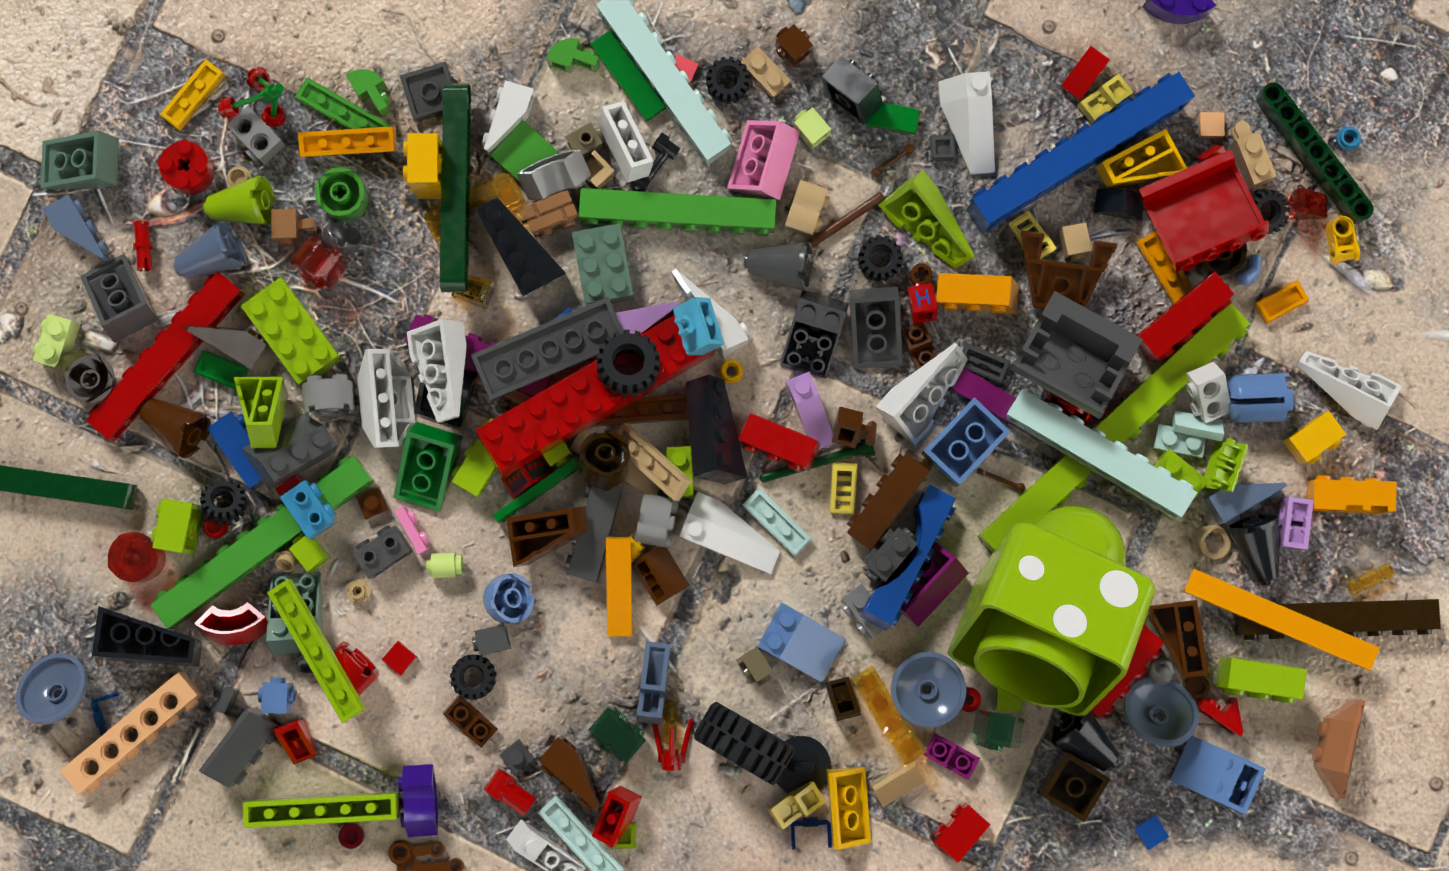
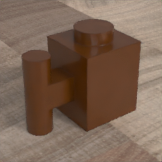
[831,406,877,448]

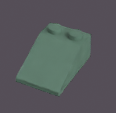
[40,131,119,189]

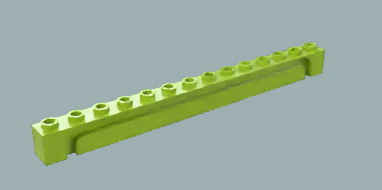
[978,303,1251,553]

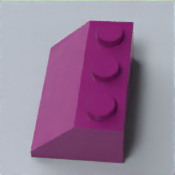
[876,541,969,627]

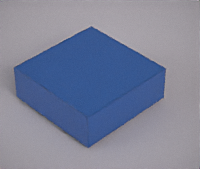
[1134,815,1169,850]

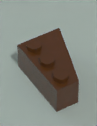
[506,506,589,568]
[1148,600,1209,678]

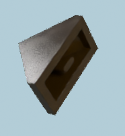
[825,676,861,721]

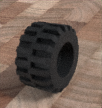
[597,329,660,398]

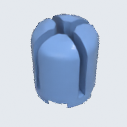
[1227,372,1293,423]

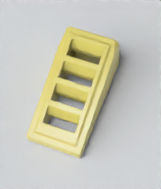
[1008,211,1057,259]
[830,462,857,515]

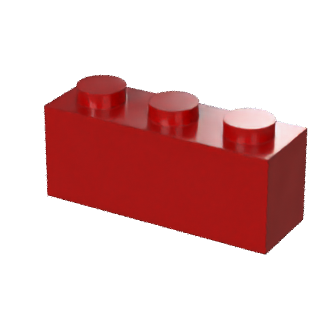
[738,413,821,472]

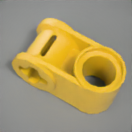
[1325,216,1360,265]

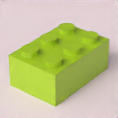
[1215,657,1307,704]

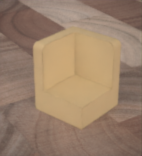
[586,150,615,189]

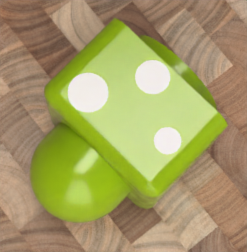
[947,506,1155,716]

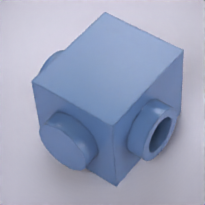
[258,677,296,714]

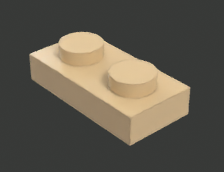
[741,47,791,99]

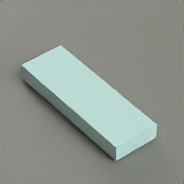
[742,487,812,557]

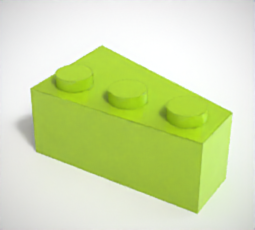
[234,377,288,448]

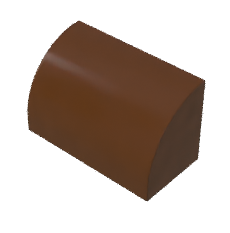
[631,547,690,606]

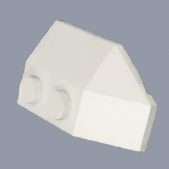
[357,349,415,448]

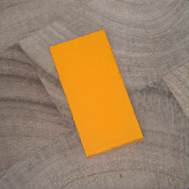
[1254,279,1310,325]

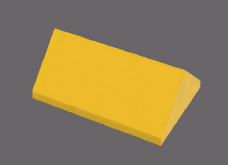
[826,767,871,850]

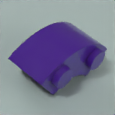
[1142,0,1216,24]
[398,764,438,837]

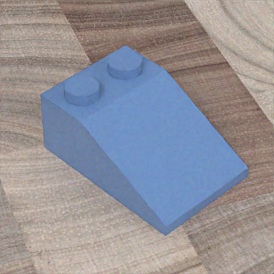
[757,603,846,683]

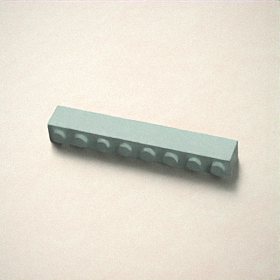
[596,0,732,166]
[1006,389,1197,522]

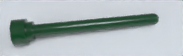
[759,438,875,483]

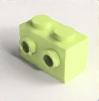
[33,314,80,368]

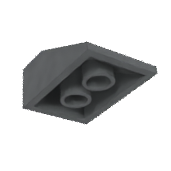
[80,254,159,343]
[849,287,903,369]

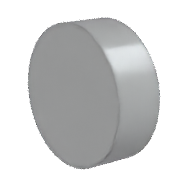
[1148,658,1175,685]

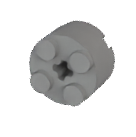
[302,374,354,418]
[636,494,679,548]

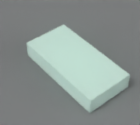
[1172,410,1224,441]

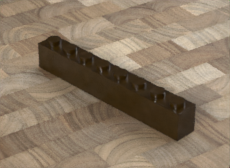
[1234,599,1441,640]

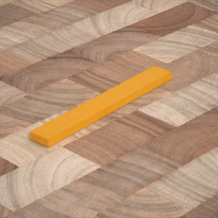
[1183,569,1380,671]

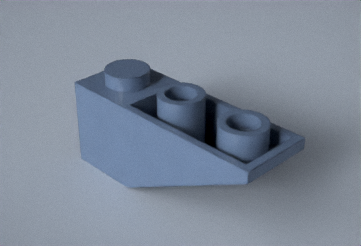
[43,194,111,262]
[1203,483,1287,525]

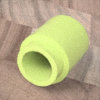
[426,552,463,578]

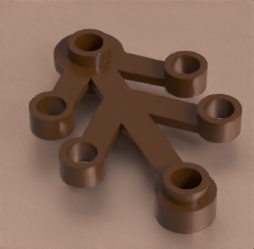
[388,840,464,871]

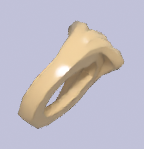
[1197,525,1231,559]

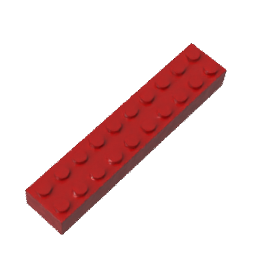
[476,315,715,478]

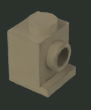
[736,646,773,686]

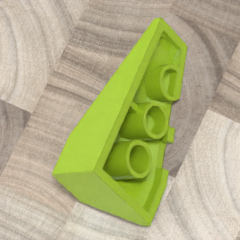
[879,170,975,269]

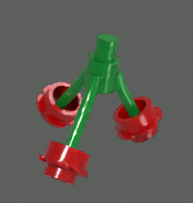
[218,67,285,127]

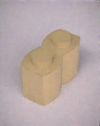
[784,180,830,237]

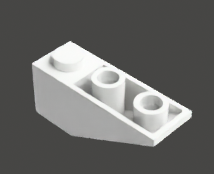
[482,80,535,156]
[506,819,586,871]

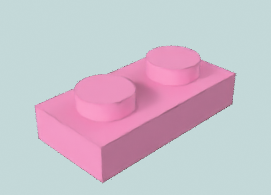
[394,506,430,555]

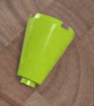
[203,176,275,225]

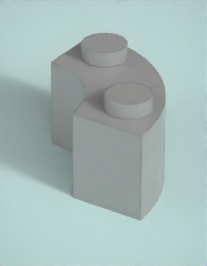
[517,150,592,200]

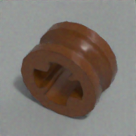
[910,263,932,285]

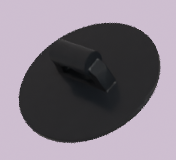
[777,736,831,793]

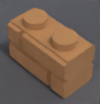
[522,189,579,239]

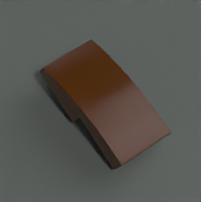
[901,323,937,371]
[443,694,498,748]

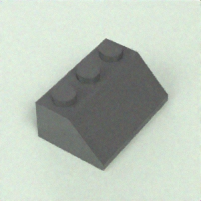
[242,414,337,491]
[199,707,280,788]

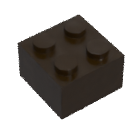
[1036,750,1110,822]

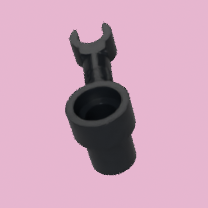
[634,132,681,192]

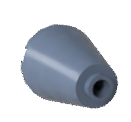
[173,221,246,279]

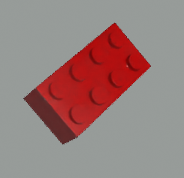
[1136,272,1235,362]

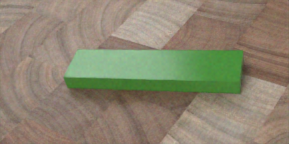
[294,78,391,129]

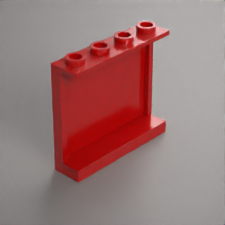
[1139,149,1269,272]

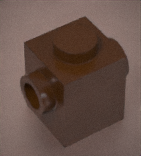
[775,24,813,67]

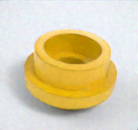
[719,359,744,384]

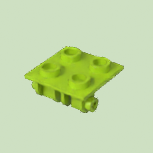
[1203,438,1248,492]

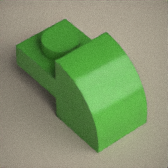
[546,39,600,73]
[346,69,391,117]

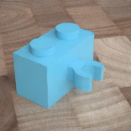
[673,297,724,355]

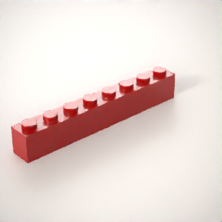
[86,271,245,442]

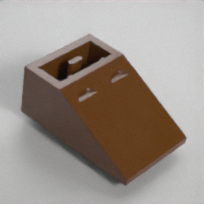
[538,735,601,810]

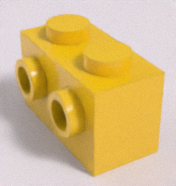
[1283,410,1346,465]

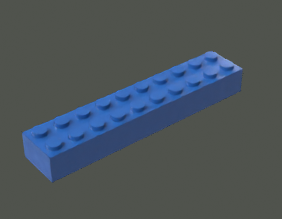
[967,72,1195,234]

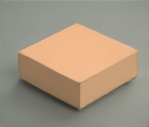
[1198,112,1225,138]

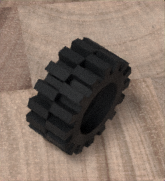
[706,56,750,104]
[1250,189,1290,234]
[858,235,903,282]
[200,477,247,526]
[450,654,497,700]

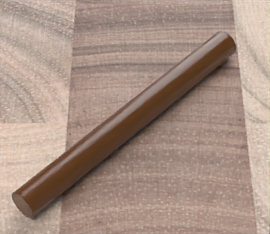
[806,192,885,249]

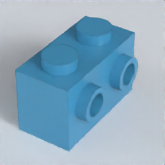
[280,480,337,540]

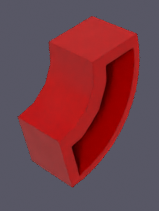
[194,602,267,645]

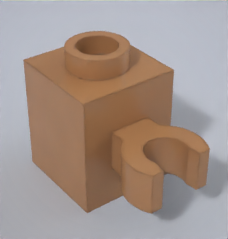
[271,209,317,247]

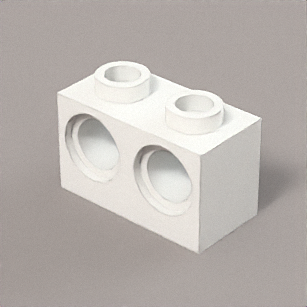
[1186,362,1230,424]

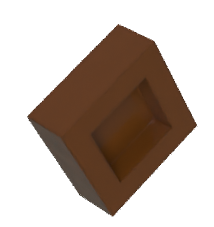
[356,487,389,520]

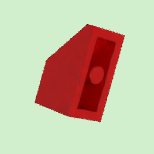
[592,785,642,848]

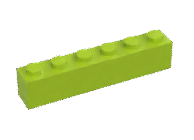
[243,792,401,828]

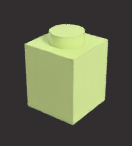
[793,107,831,150]

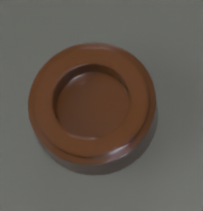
[1183,676,1210,699]

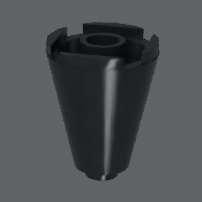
[1228,514,1279,585]
[1050,711,1119,771]

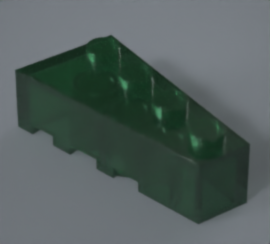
[971,709,1025,752]

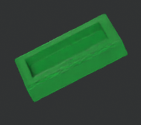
[193,350,250,390]

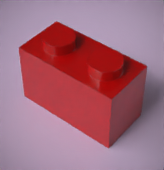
[932,803,991,863]

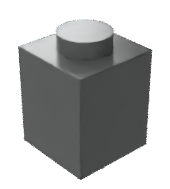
[472,624,512,656]

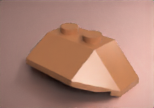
[1312,699,1366,799]

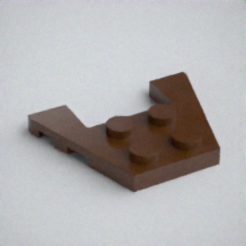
[1021,230,1117,309]

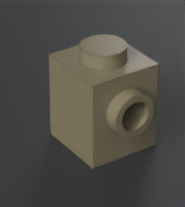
[565,122,605,159]

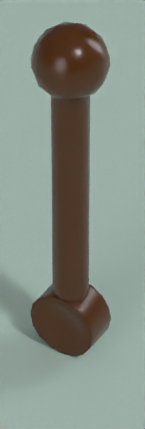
[871,144,914,177]
[976,468,1025,493]

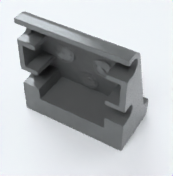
[1010,291,1143,419]

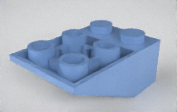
[1170,736,1266,815]

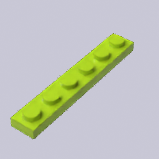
[267,579,366,723]

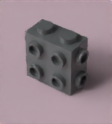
[863,527,918,583]

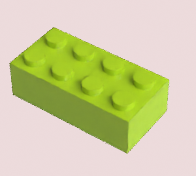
[241,277,344,387]

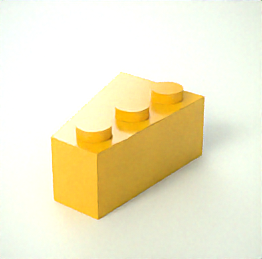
[1096,129,1187,188]

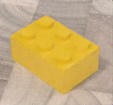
[403,133,442,199]

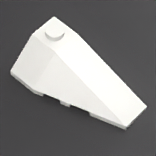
[938,71,995,175]

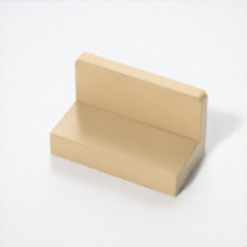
[870,759,925,807]

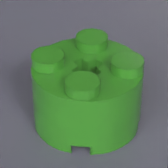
[315,167,369,222]

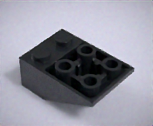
[780,291,849,379]

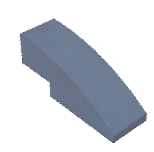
[637,641,671,725]

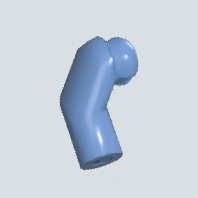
[1235,254,1262,286]

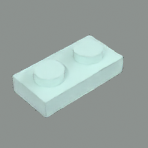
[1152,424,1206,458]

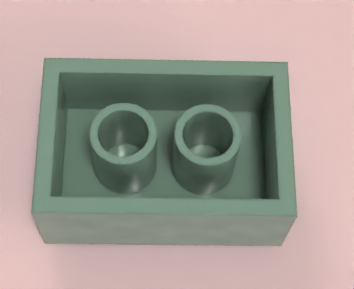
[572,223,634,306]

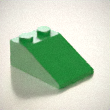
[393,422,463,512]

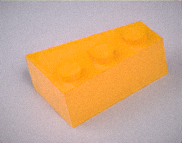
[936,273,1020,315]
[1307,475,1397,515]

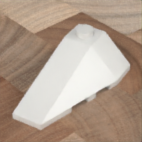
[672,269,750,358]
[407,319,466,423]
[876,343,968,446]
[1297,351,1402,430]
[679,492,780,574]

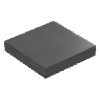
[400,61,453,123]

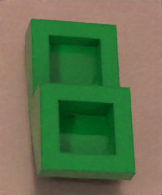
[865,103,921,135]

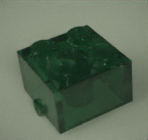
[588,707,646,764]

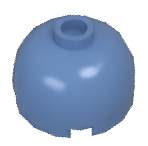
[483,573,534,624]

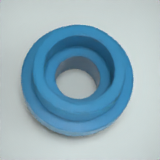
[1336,126,1361,151]

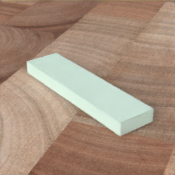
[538,795,625,871]

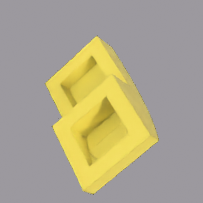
[1077,74,1134,124]
[767,781,826,830]

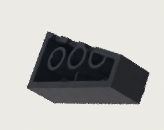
[474,196,566,296]
[686,374,748,485]
[92,606,203,667]

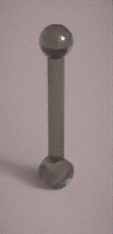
[784,170,814,215]

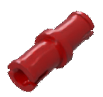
[133,220,153,272]

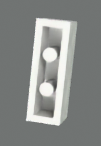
[598,101,654,183]

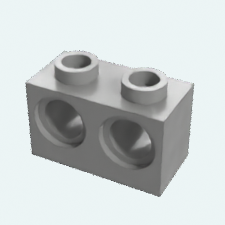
[227,106,286,165]

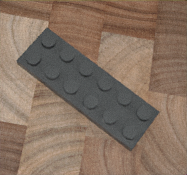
[471,297,624,401]

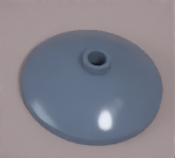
[891,652,966,728]
[16,653,87,725]
[1124,677,1199,747]

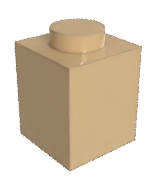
[1058,223,1092,262]

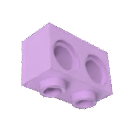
[1278,497,1314,551]

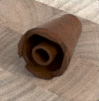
[140,398,211,459]

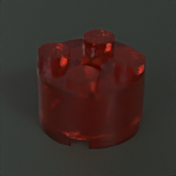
[288,235,347,292]
[108,532,166,583]

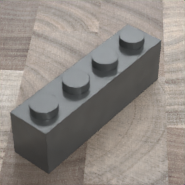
[564,484,623,583]

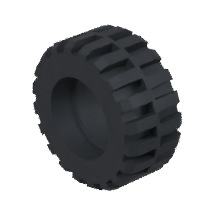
[694,702,794,785]

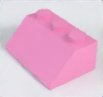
[727,120,800,201]

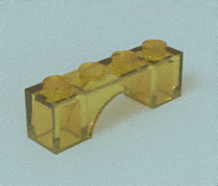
[423,172,525,246]
[850,665,927,765]

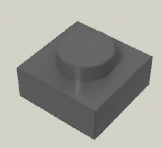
[499,739,535,774]

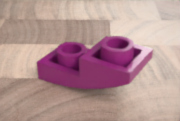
[923,733,981,780]

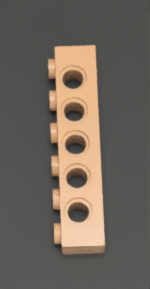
[60,672,203,794]

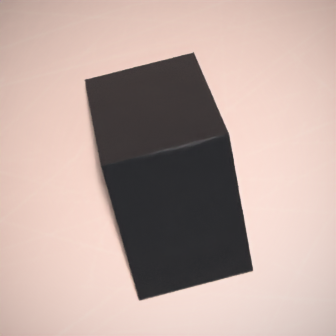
[1093,187,1144,221]

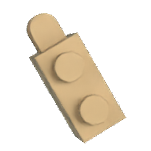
[1229,121,1277,190]

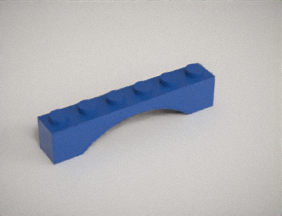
[859,484,956,631]

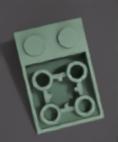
[266,572,323,655]

